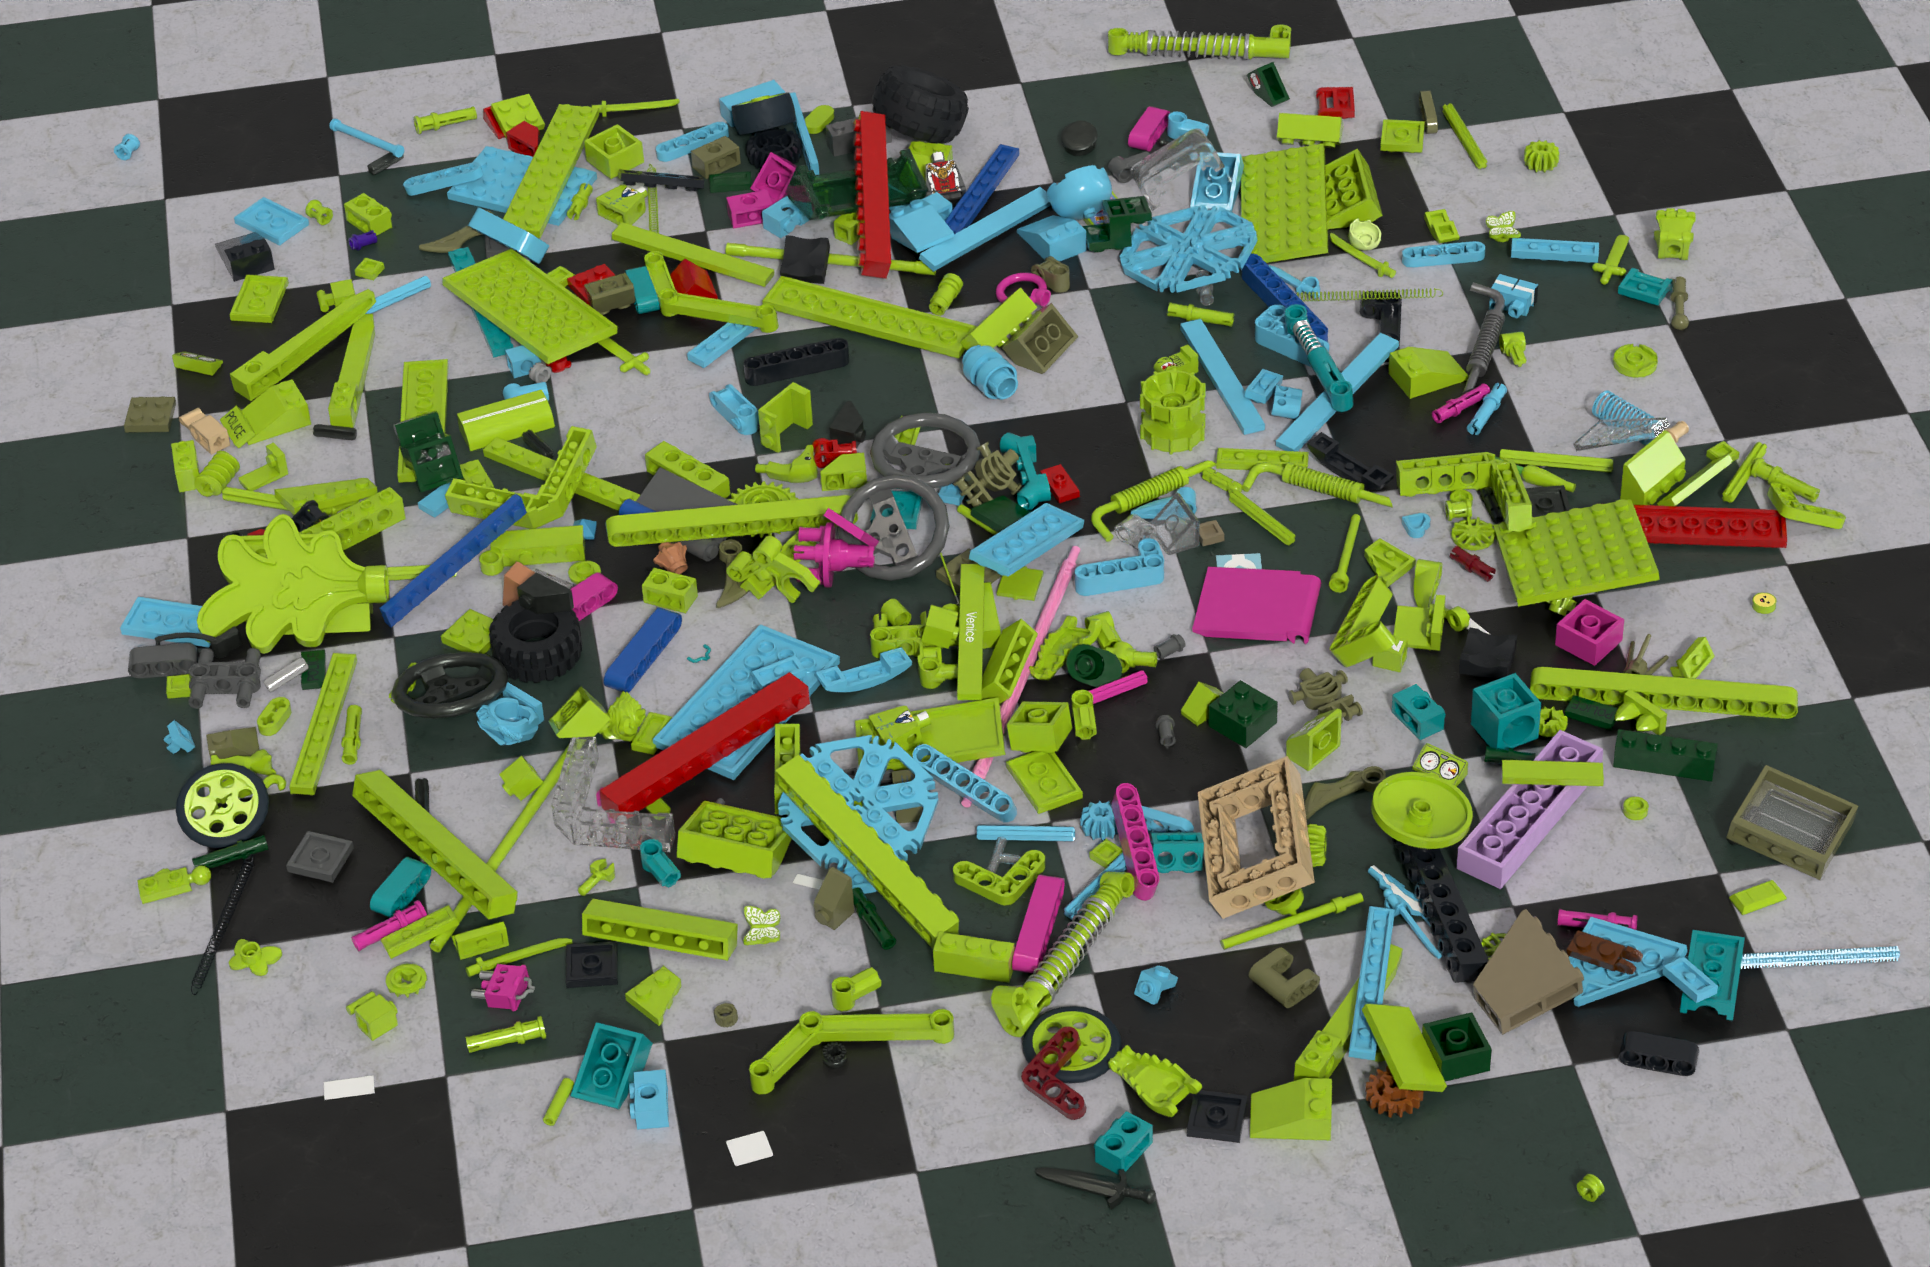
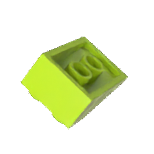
[1389,347,1469,399]
[242,380,311,445]
[1250,1078,1332,1141]

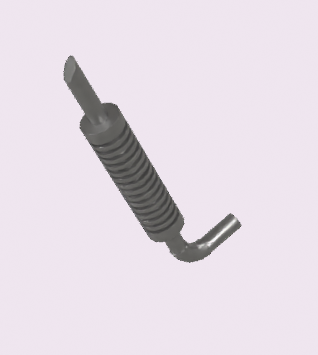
[1462,282,1505,395]

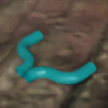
[687,644,711,663]

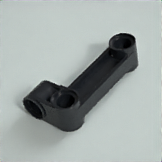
[1359,291,1402,362]

